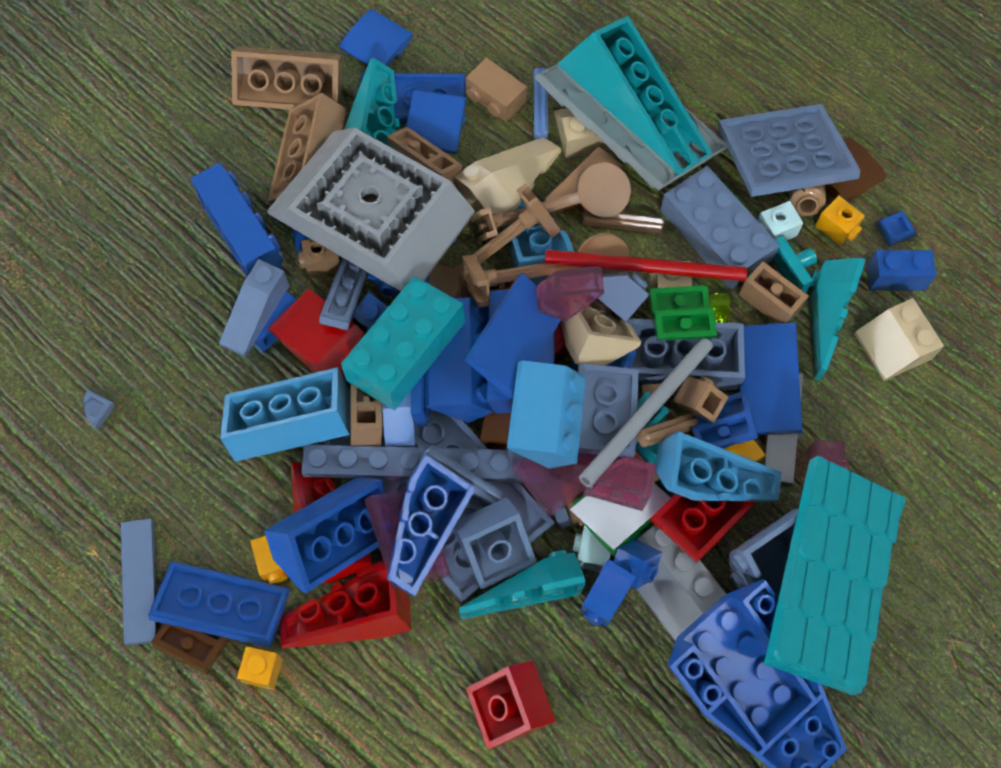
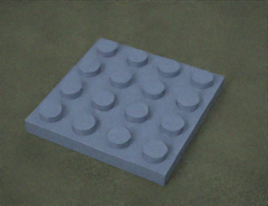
[718,104,861,197]

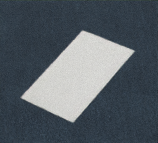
[570,463,671,550]

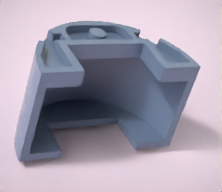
[729,509,799,598]

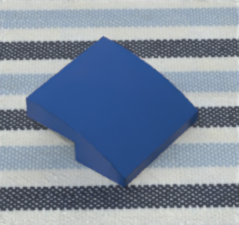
[338,9,414,67]
[406,89,466,155]
[692,391,758,449]

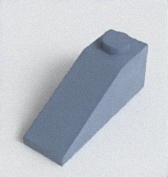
[219,259,289,357]

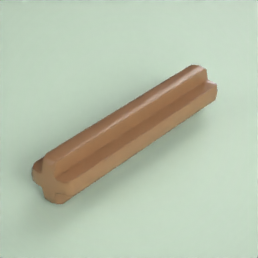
[582,210,664,234]
[636,413,699,447]

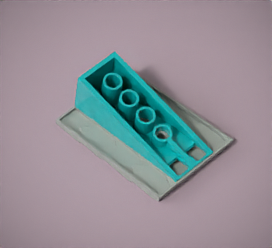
[534,16,727,190]

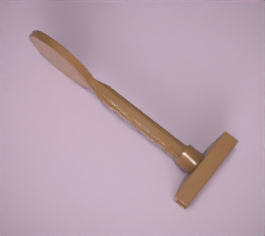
[471,162,631,244]
[430,183,561,298]
[462,233,630,308]

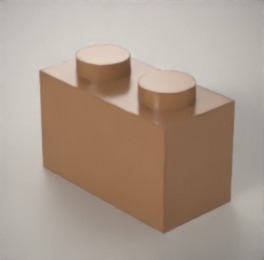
[466,57,527,122]
[739,262,809,324]

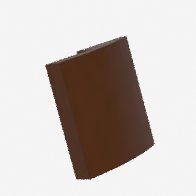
[826,137,886,202]

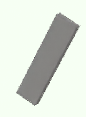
[763,373,803,486]

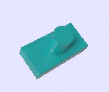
[772,235,817,293]

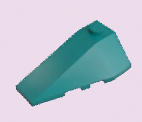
[344,58,400,148]
[810,258,866,381]
[459,550,585,620]

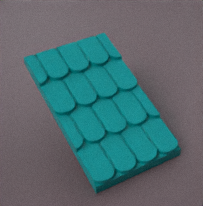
[764,456,902,695]

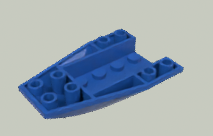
[667,579,847,768]

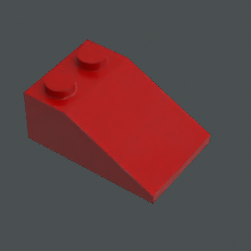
[268,288,365,378]
[650,494,756,563]

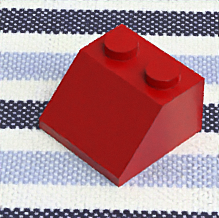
[466,660,556,750]

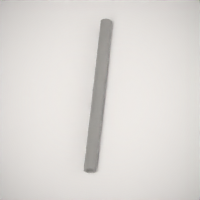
[579,338,713,487]

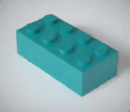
[341,276,465,411]

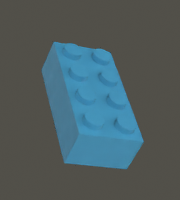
[220,367,350,462]

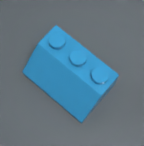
[507,360,586,469]

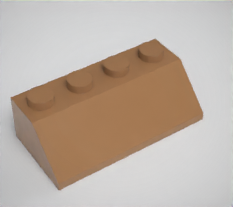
[231,46,344,110]
[268,93,346,204]

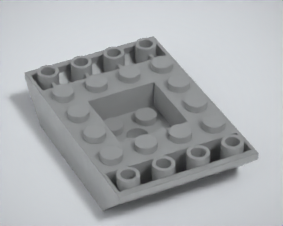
[267,128,475,291]

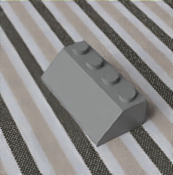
[636,525,726,641]

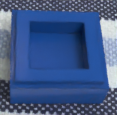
[876,211,917,247]

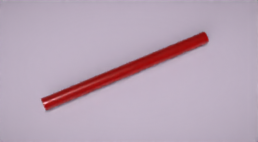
[545,249,747,281]

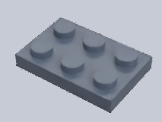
[577,363,639,458]

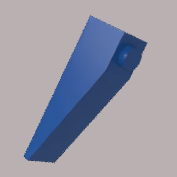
[387,454,475,596]

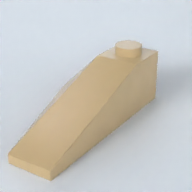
[454,138,561,214]

